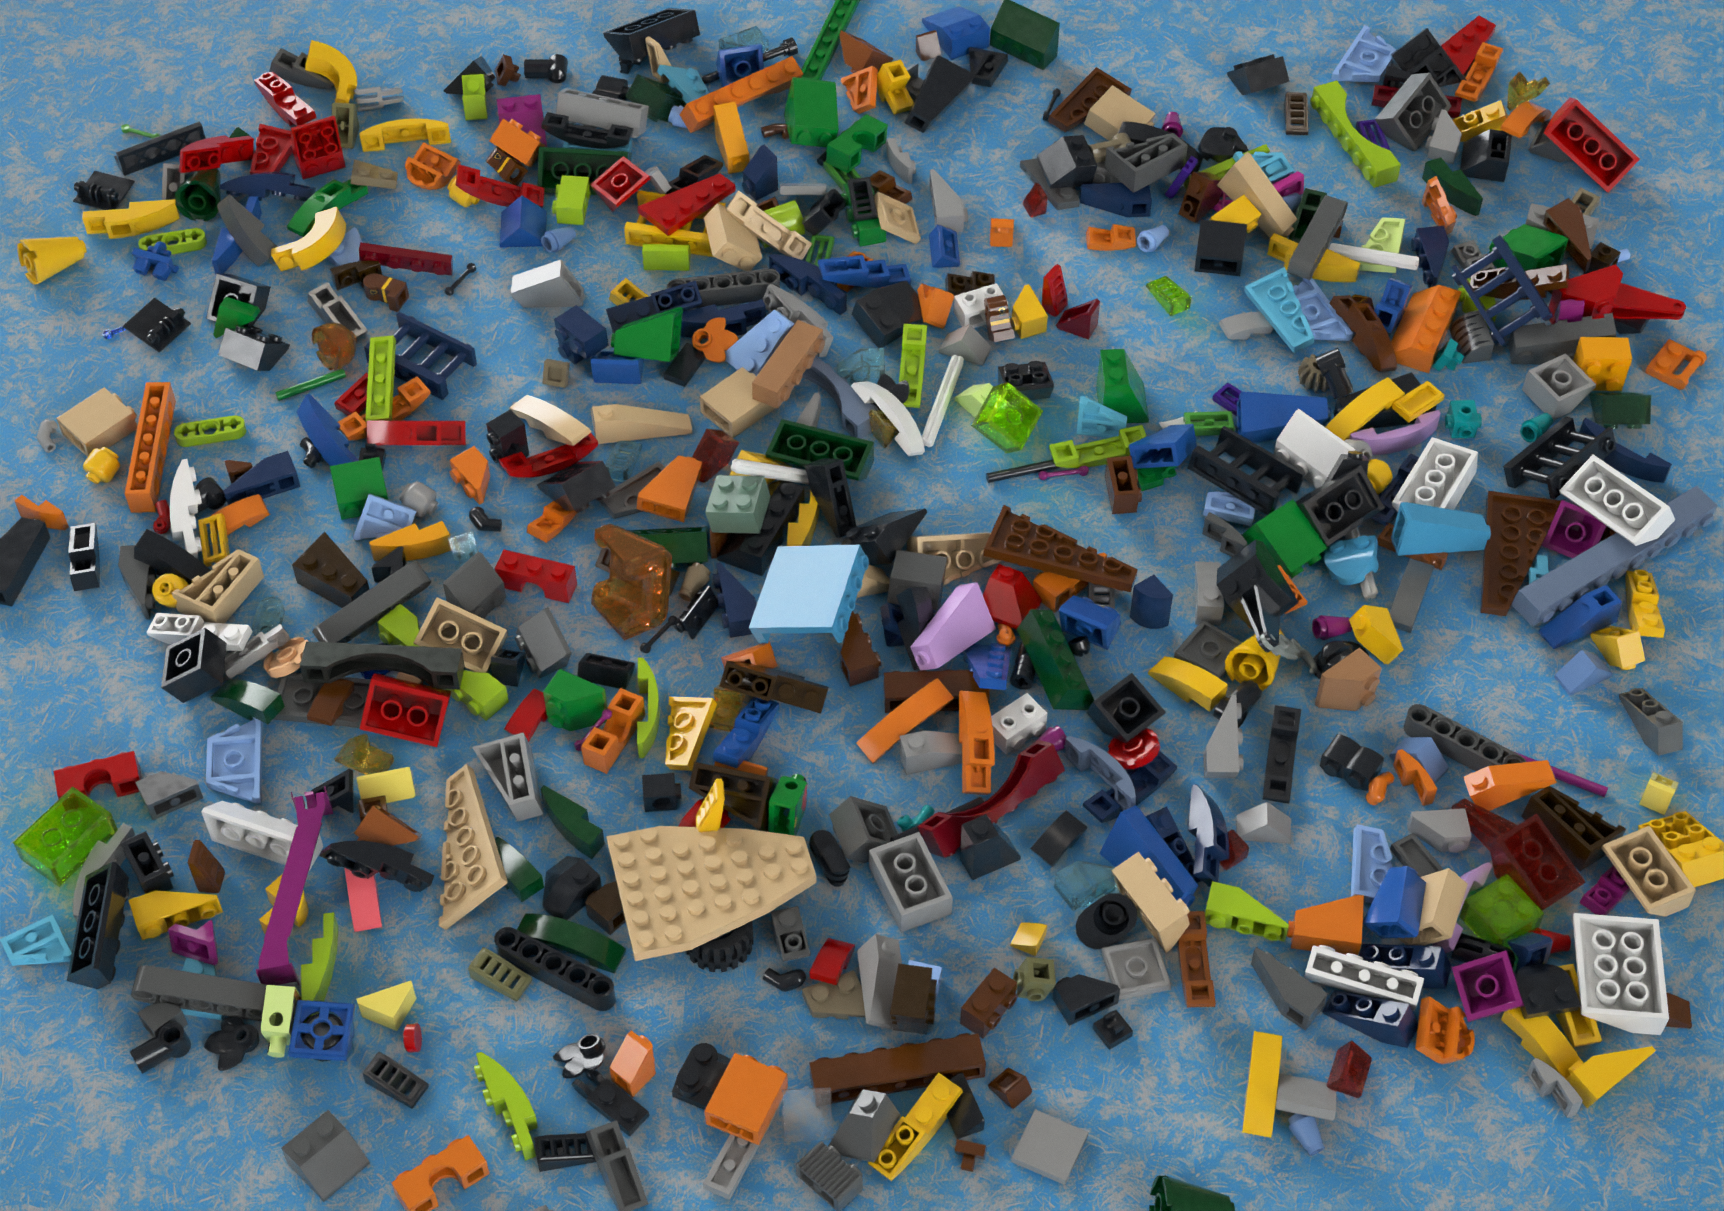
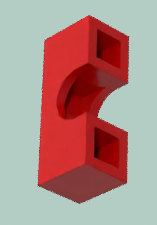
[494,549,577,604]
[54,751,142,811]

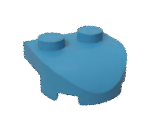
[1324,535,1379,585]

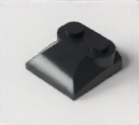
[672,1043,731,1110]

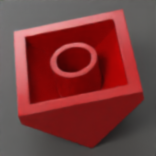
[590,156,651,212]

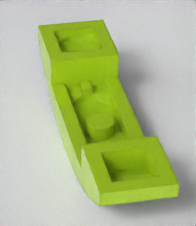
[899,324,927,408]
[1049,425,1147,468]
[637,657,660,758]

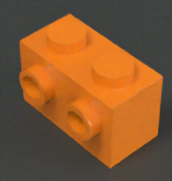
[489,118,545,168]

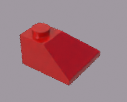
[983,564,1042,630]

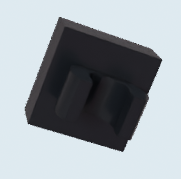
[358,443,386,471]
[1093,1010,1133,1050]

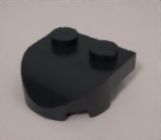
[1198,127,1249,163]
[1515,964,1581,1019]

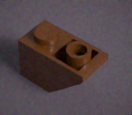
[1178,172,1222,223]

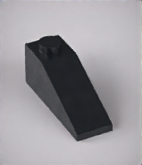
[805,458,857,538]

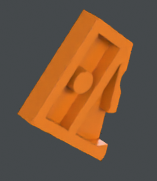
[841,66,878,114]

